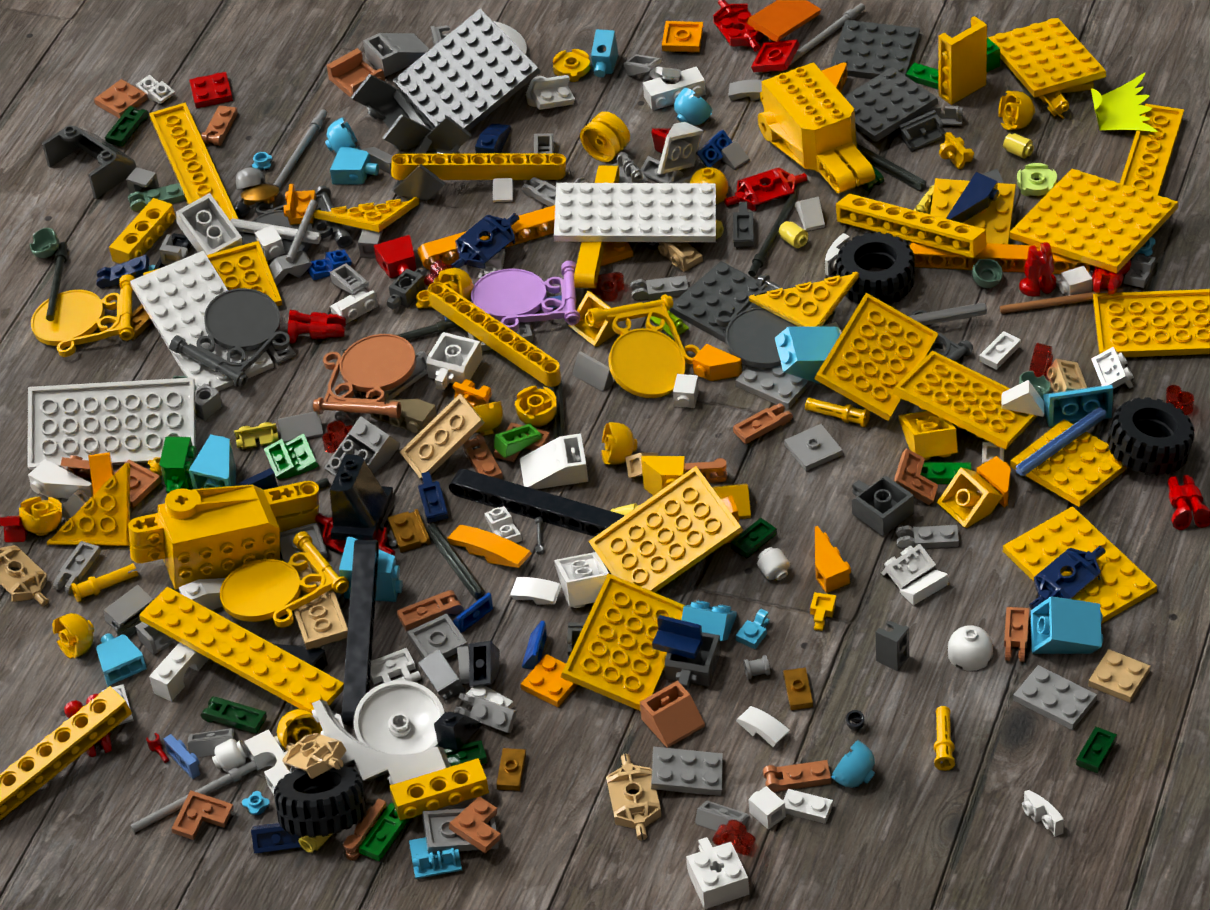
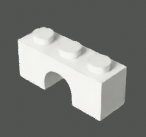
[643,67,706,111]
[149,642,209,702]
[244,729,299,795]

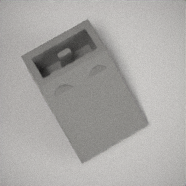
[363,33,430,77]
[324,416,401,476]

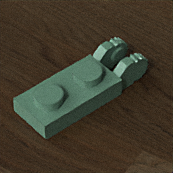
[128,183,185,212]

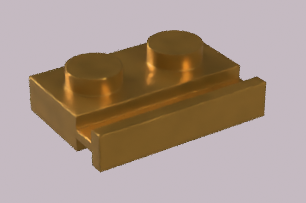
[388,509,430,553]

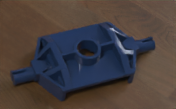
[451,213,520,269]
[1029,545,1106,609]

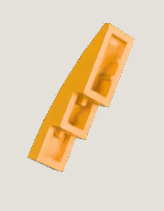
[447,525,532,568]

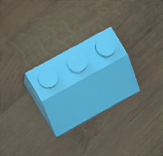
[1043,385,1113,427]

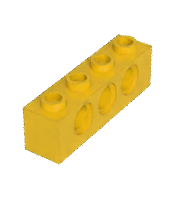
[109,198,176,264]
[390,758,489,821]

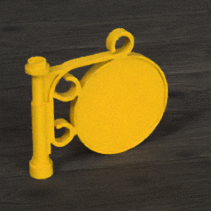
[31,275,135,357]
[588,294,700,398]
[220,531,349,628]

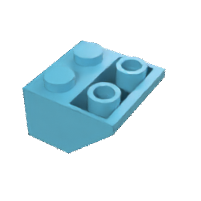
[681,600,737,641]

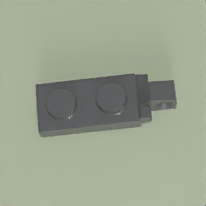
[733,202,754,247]

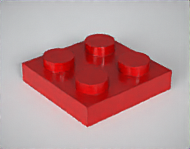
[751,40,800,72]
[189,72,233,109]

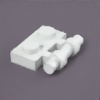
[370,648,421,684]

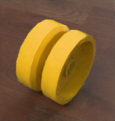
[580,112,630,162]

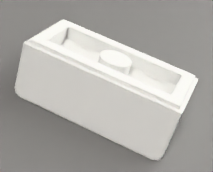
[899,569,948,605]

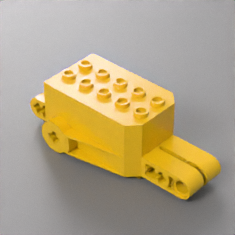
[758,62,875,193]
[128,481,319,590]

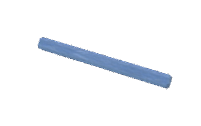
[1016,407,1106,476]

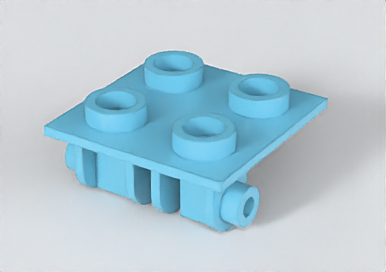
[409,837,462,879]

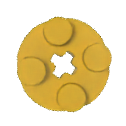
[553,49,591,82]

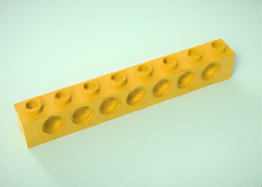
[836,193,987,258]
[0,686,132,820]

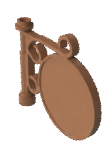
[313,334,416,418]

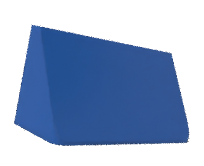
[453,592,493,633]
[522,621,547,669]

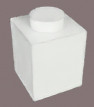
[255,225,285,261]
[1059,266,1092,296]
[673,374,699,408]
[749,786,786,830]

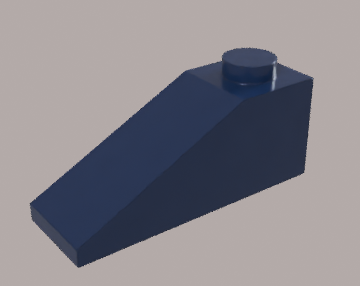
[475,123,511,154]
[946,172,999,223]

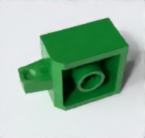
[159,437,196,494]

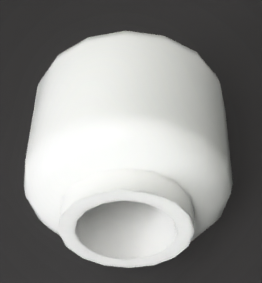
[757,547,790,581]
[212,739,248,772]

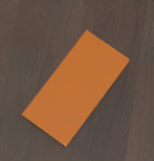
[747,0,821,42]

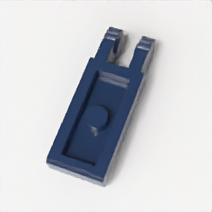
[96,255,149,288]

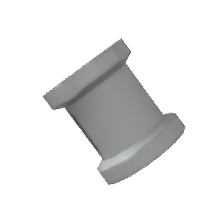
[743,655,770,680]

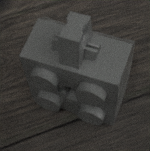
[852,476,914,536]
[664,632,721,691]

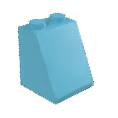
[775,327,841,384]
[189,434,236,489]
[339,537,403,602]
[1031,596,1103,654]

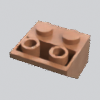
[640,680,705,748]

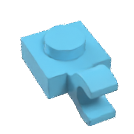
[735,609,770,649]

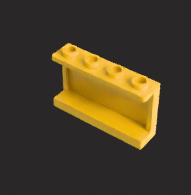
[938,16,987,105]

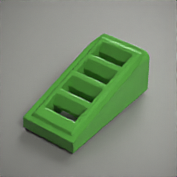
[494,424,542,458]

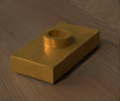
[783,667,813,710]
[496,748,526,791]

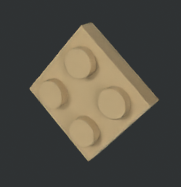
[1088,649,1150,703]

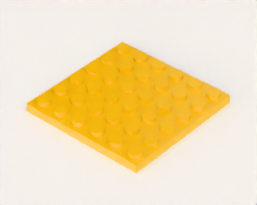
[1009,169,1178,273]

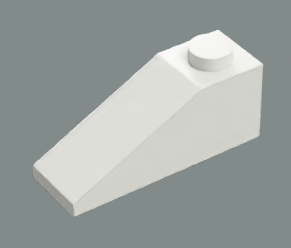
[28,459,94,499]
[179,578,226,611]

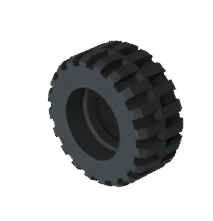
[836,232,915,305]
[1107,397,1195,476]
[274,765,366,838]

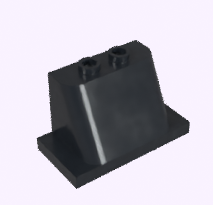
[330,454,393,540]

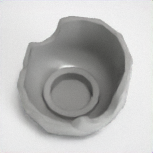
[236,167,265,190]

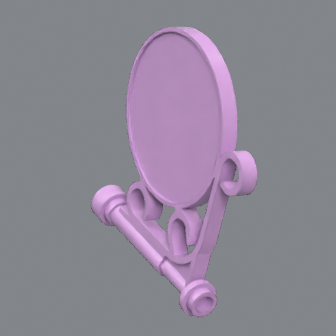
[471,261,580,332]

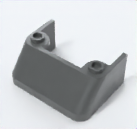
[351,74,435,151]
[392,116,472,201]
[42,126,136,199]

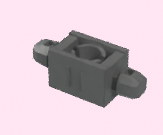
[387,268,427,309]

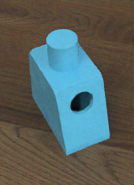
[591,29,618,77]
[330,147,379,185]
[96,633,147,686]

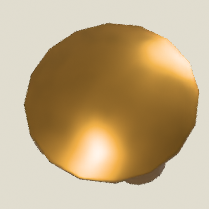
[241,184,280,205]

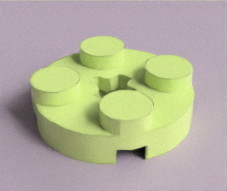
[1017,163,1057,196]

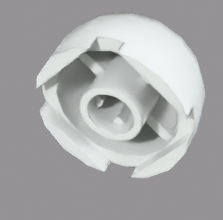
[948,625,993,671]

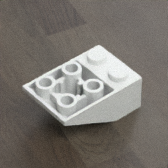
[520,434,588,489]

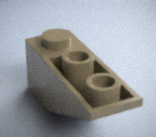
[371,399,437,434]

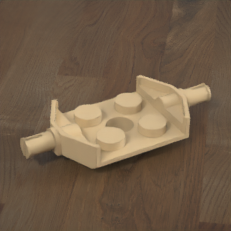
[0,545,49,607]
[282,733,347,779]
[606,754,661,840]

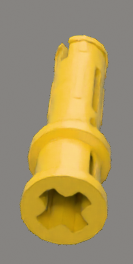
[805,397,870,427]
[71,563,138,602]
[934,706,955,771]

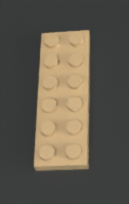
[293,560,348,650]

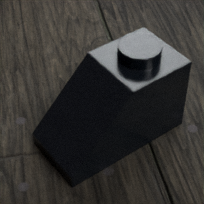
[469,641,500,687]
[434,712,481,750]

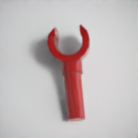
[146,733,169,763]

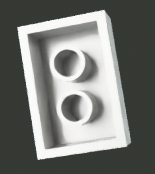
[176,193,242,255]

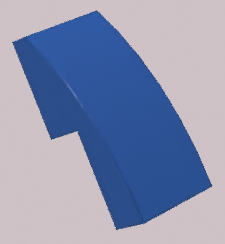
[696,130,733,167]
[307,250,352,280]

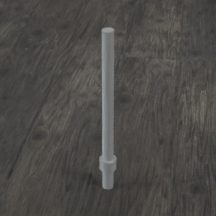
[789,3,865,66]
[273,109,328,189]
[130,761,257,833]

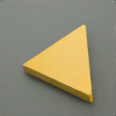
[314,197,419,232]
[749,272,859,327]
[47,463,130,546]

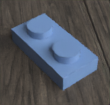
[164,734,200,779]

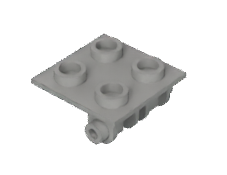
[595,152,648,183]

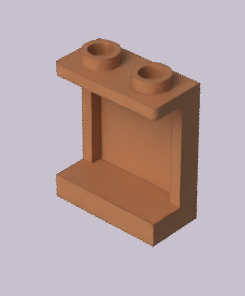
[327,48,385,101]

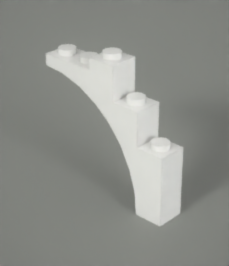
[312,700,451,785]

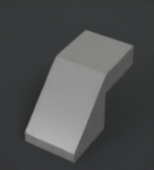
[269,251,312,286]

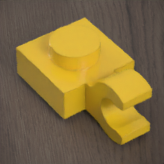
[810,592,836,631]

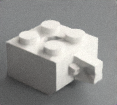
[426,332,483,390]
[686,837,749,909]

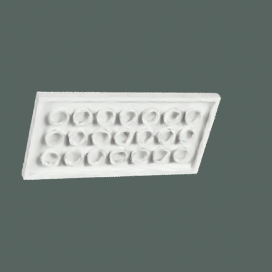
[554,182,716,242]
[130,251,274,391]
[28,377,196,470]

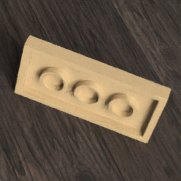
[400,394,485,480]

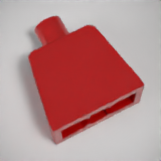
[373,235,416,278]

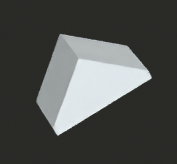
[795,197,825,231]
[1001,380,1044,417]

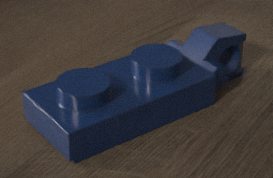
[418,472,448,523]

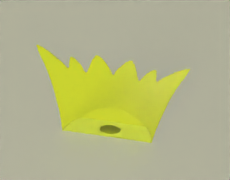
[1091,73,1158,132]

